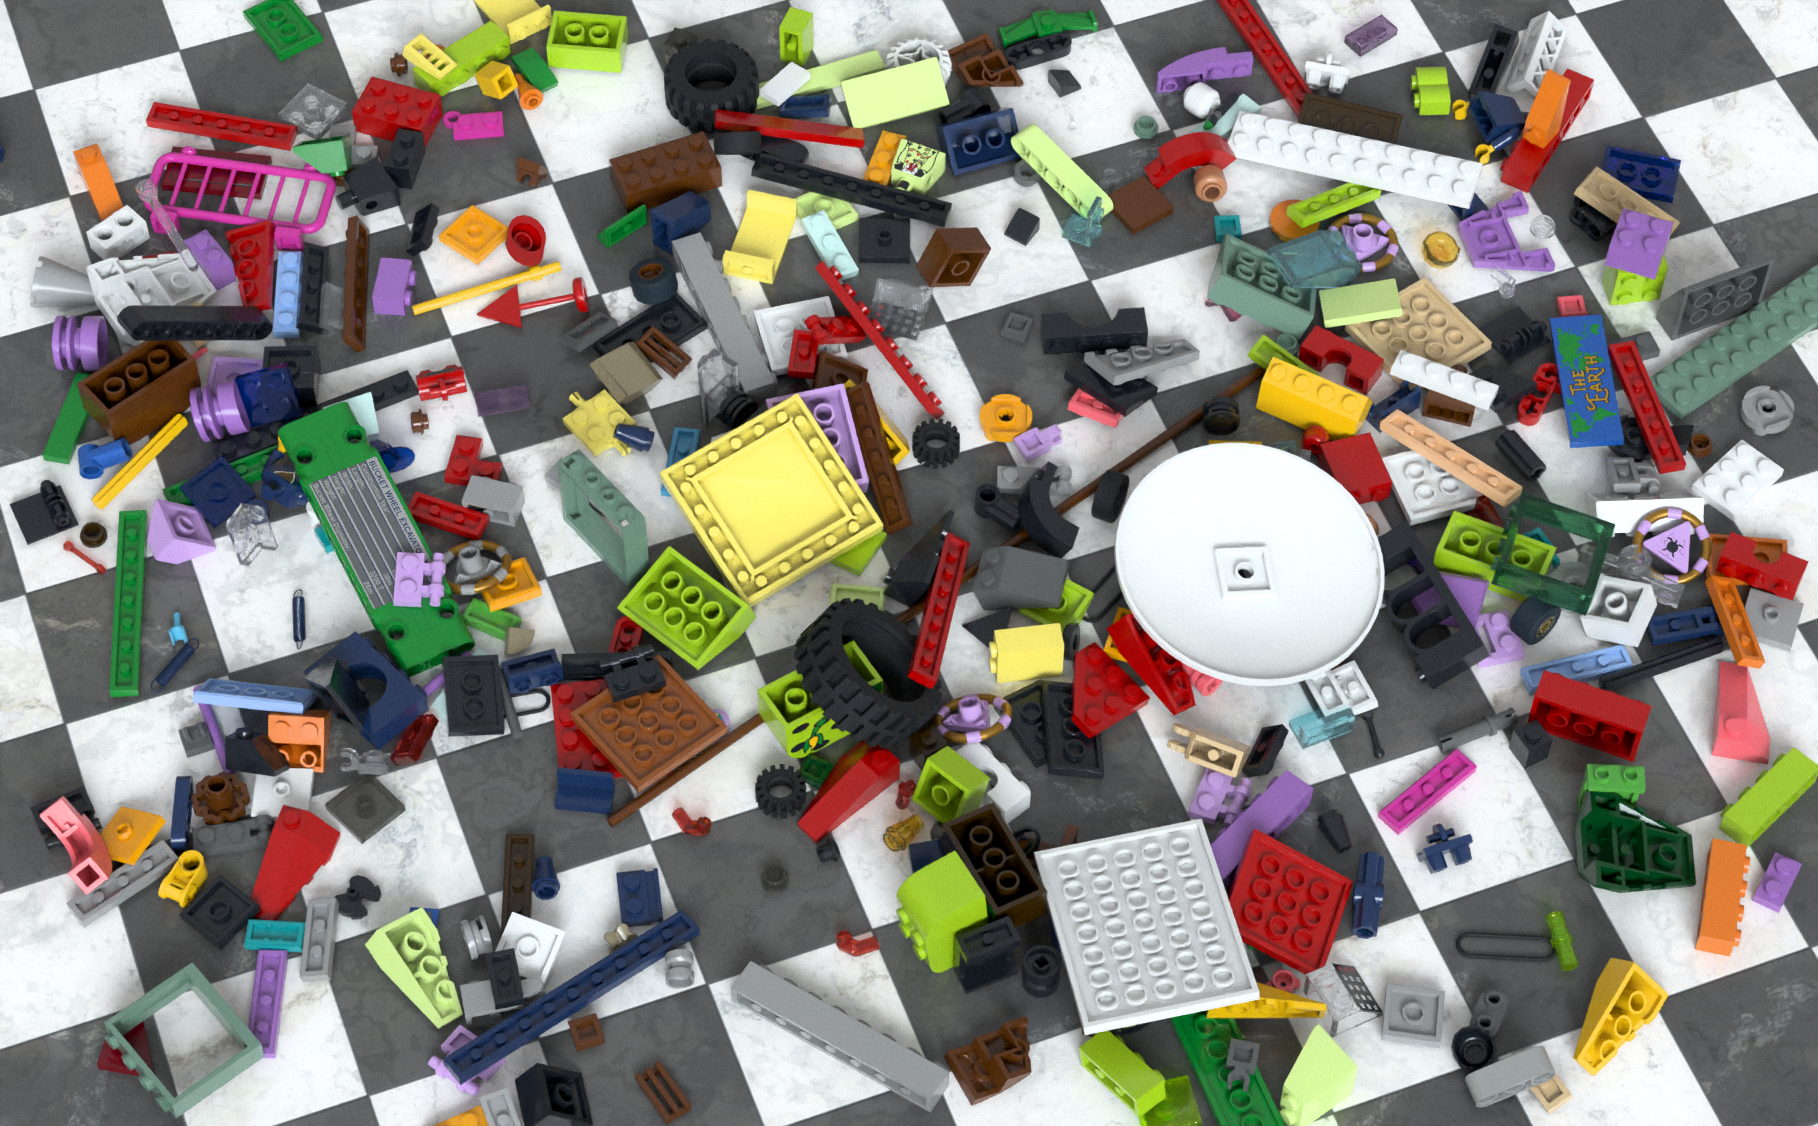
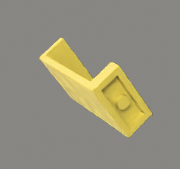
[473,0,552,44]
[723,190,797,284]

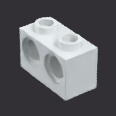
[86,205,150,260]

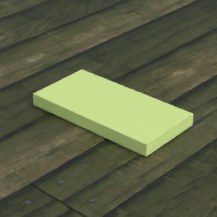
[841,57,950,129]

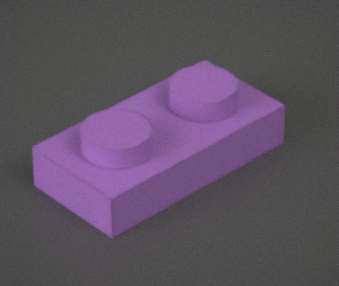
[1752,852,1802,913]

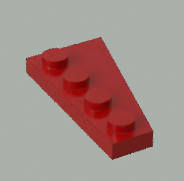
[225,220,275,312]

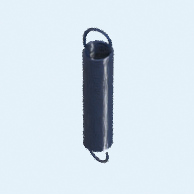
[292,589,306,649]
[151,638,199,692]

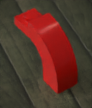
[1144,132,1237,189]

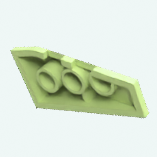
[365,907,463,1029]

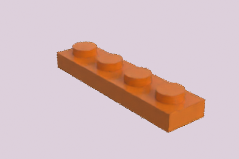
[1705,575,1765,669]

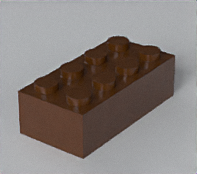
[609,131,722,214]

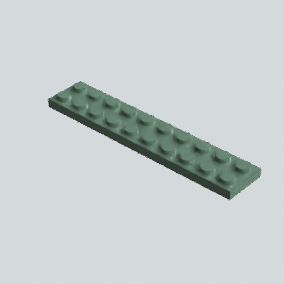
[1650,264,1818,420]

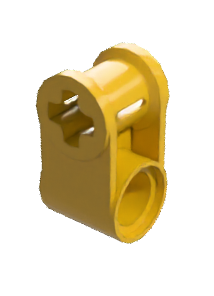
[158,850,208,909]

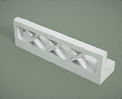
[1506,11,1568,97]

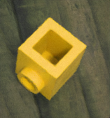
[474,61,518,100]

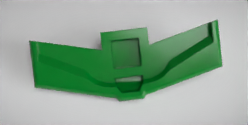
[997,9,1098,49]

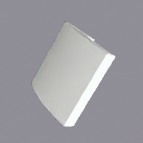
[1304,660,1378,719]

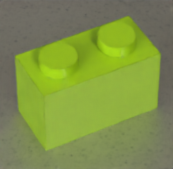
[779,7,814,67]

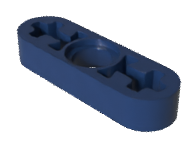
[171,776,194,850]

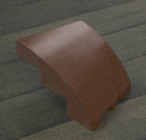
[948,33,1024,87]
[944,1016,1032,1106]

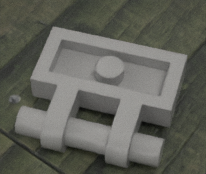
[1606,457,1660,495]

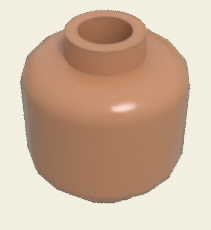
[1193,165,1227,202]

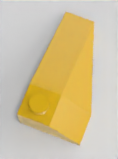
[1573,958,1669,1076]
[1206,982,1327,1018]

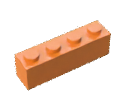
[1695,838,1750,957]

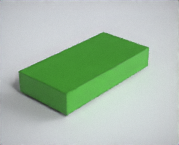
[461,598,522,641]

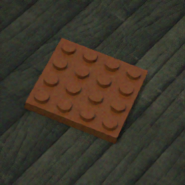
[570,654,728,793]

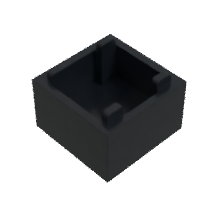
[261,346,321,407]

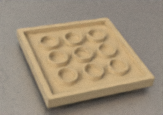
[1345,277,1492,391]

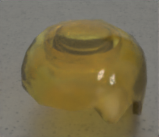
[1421,231,1460,269]

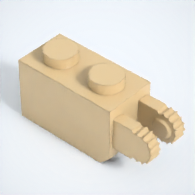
[1167,723,1251,778]

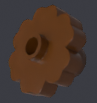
[191,772,250,825]

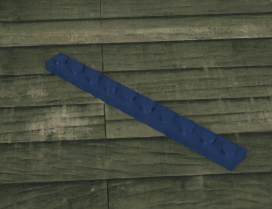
[443,909,700,1085]

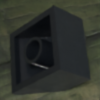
[515,1063,593,1126]

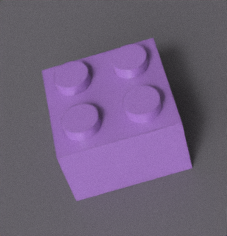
[1605,208,1673,280]

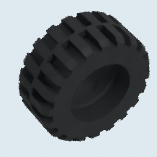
[664,39,759,133]

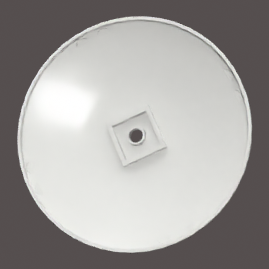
[1114,443,1385,686]

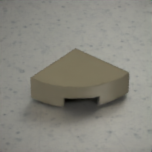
[504,627,535,655]

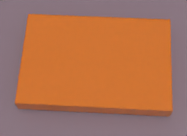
[1705,533,1787,586]

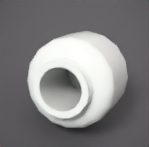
[1183,82,1221,119]

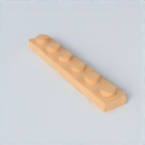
[1380,409,1522,508]

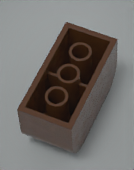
[77,341,201,445]

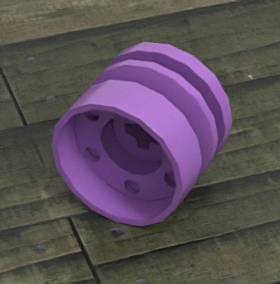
[51,316,108,371]
[190,378,251,442]

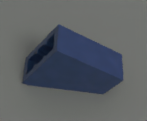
[651,191,711,256]

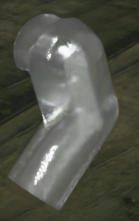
[1491,266,1516,299]

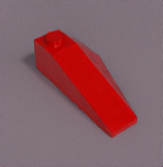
[251,805,341,921]

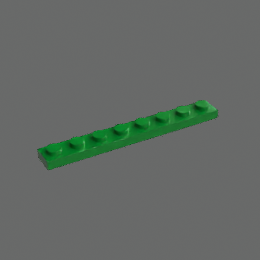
[109,510,148,697]

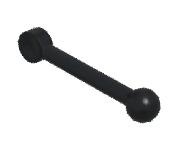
[1362,710,1385,759]

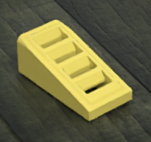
[402,33,457,80]

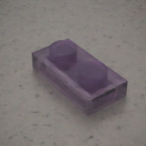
[1344,14,1398,57]

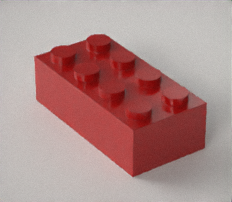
[1527,670,1652,762]

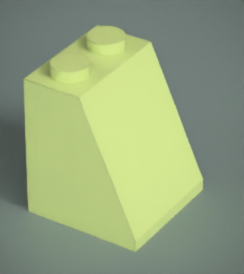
[1279,1024,1358,1126]

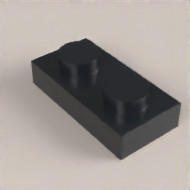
[406,203,440,257]
[1242,724,1289,777]
[485,948,525,1010]

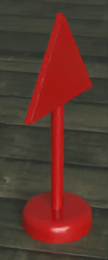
[477,277,590,328]

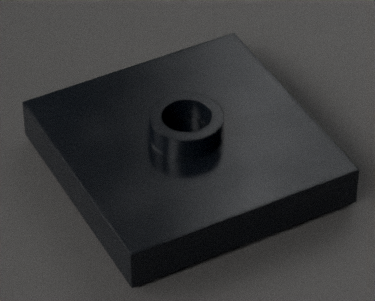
[859,218,910,263]
[179,874,261,951]

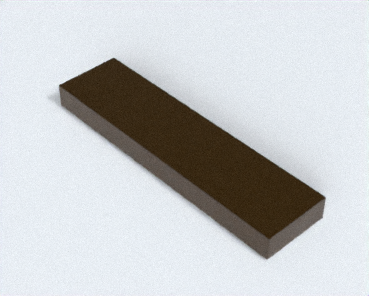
[501,834,535,937]

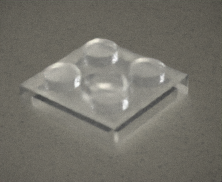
[278,83,349,139]

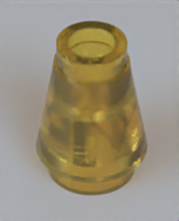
[883,814,924,852]

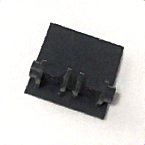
[1478,306,1551,364]
[9,480,79,545]

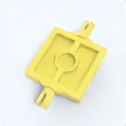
[562,389,637,457]

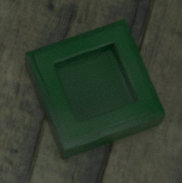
[799,753,835,789]

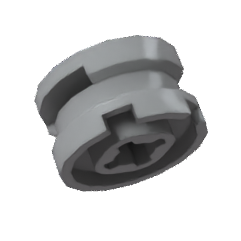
[460,915,494,960]

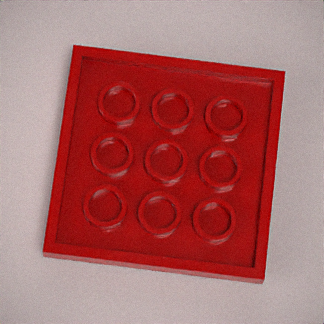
[551,679,623,778]
[1228,829,1353,981]

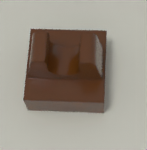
[515,157,548,188]

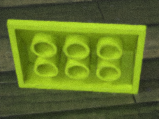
[617,546,757,670]

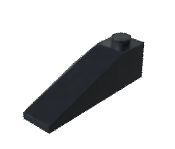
[883,510,954,607]

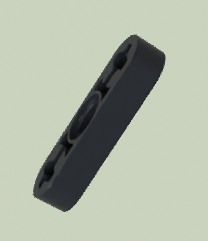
[1004,33,1072,71]

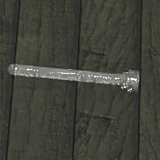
[135,179,198,272]

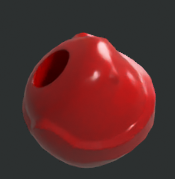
[1302,425,1330,455]

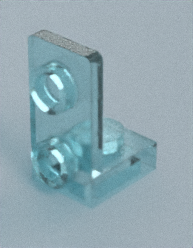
[1062,196,1104,247]

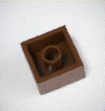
[916,227,991,287]

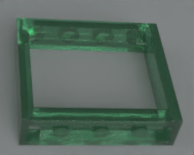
[1490,492,1616,616]

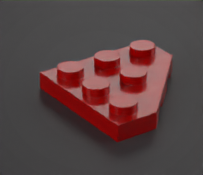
[1071,642,1150,739]

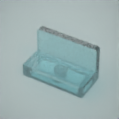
[1289,708,1355,749]

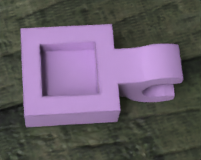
[1014,424,1062,463]

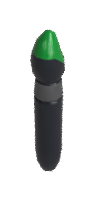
[1203,92,1240,130]

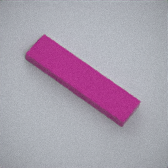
[1378,748,1477,835]

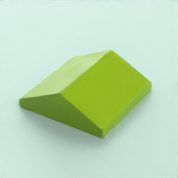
[1019,578,1094,634]

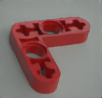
[1517,363,1561,426]

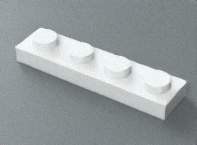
[1390,350,1499,411]

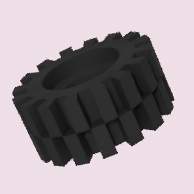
[912,418,960,469]
[755,764,806,819]

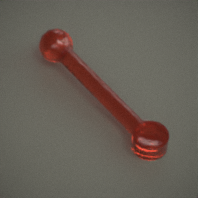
[63,541,106,575]

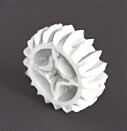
[885,37,952,86]

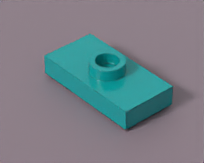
[244,919,306,953]

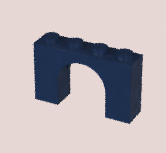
[304,631,429,751]

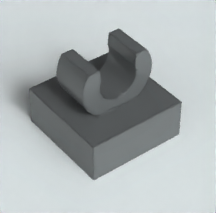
[178,722,214,758]

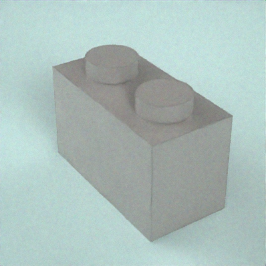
[462,475,525,527]

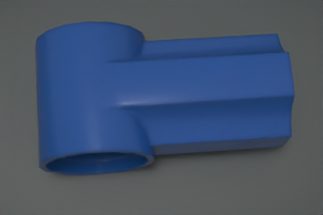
[78,437,132,479]

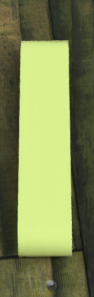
[1011,124,1113,224]

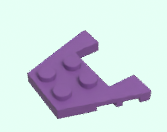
[1456,191,1555,272]

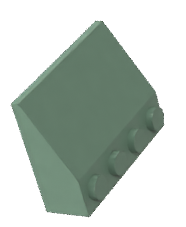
[1207,233,1318,340]

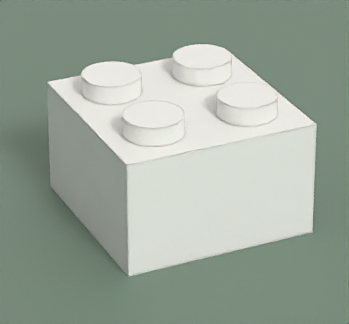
[1580,575,1657,647]

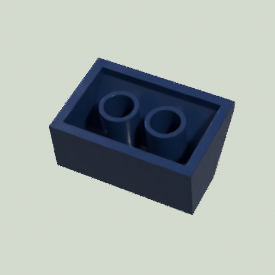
[935,107,1021,176]

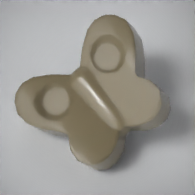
[604,923,638,955]

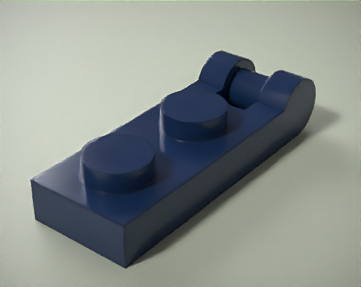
[1646,606,1724,646]

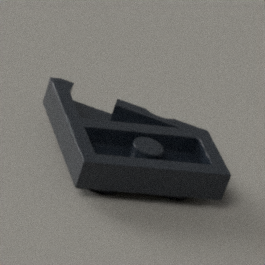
[1469,364,1538,413]

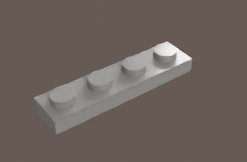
[67,839,179,928]

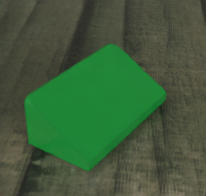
[597,204,647,248]

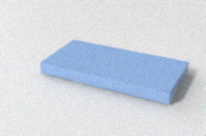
[193,678,317,715]

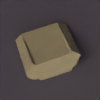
[590,342,663,404]

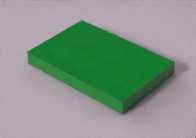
[243,0,323,62]

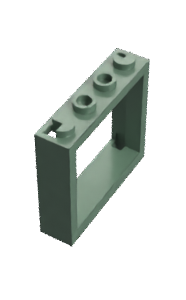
[557,449,650,588]
[104,962,264,1118]

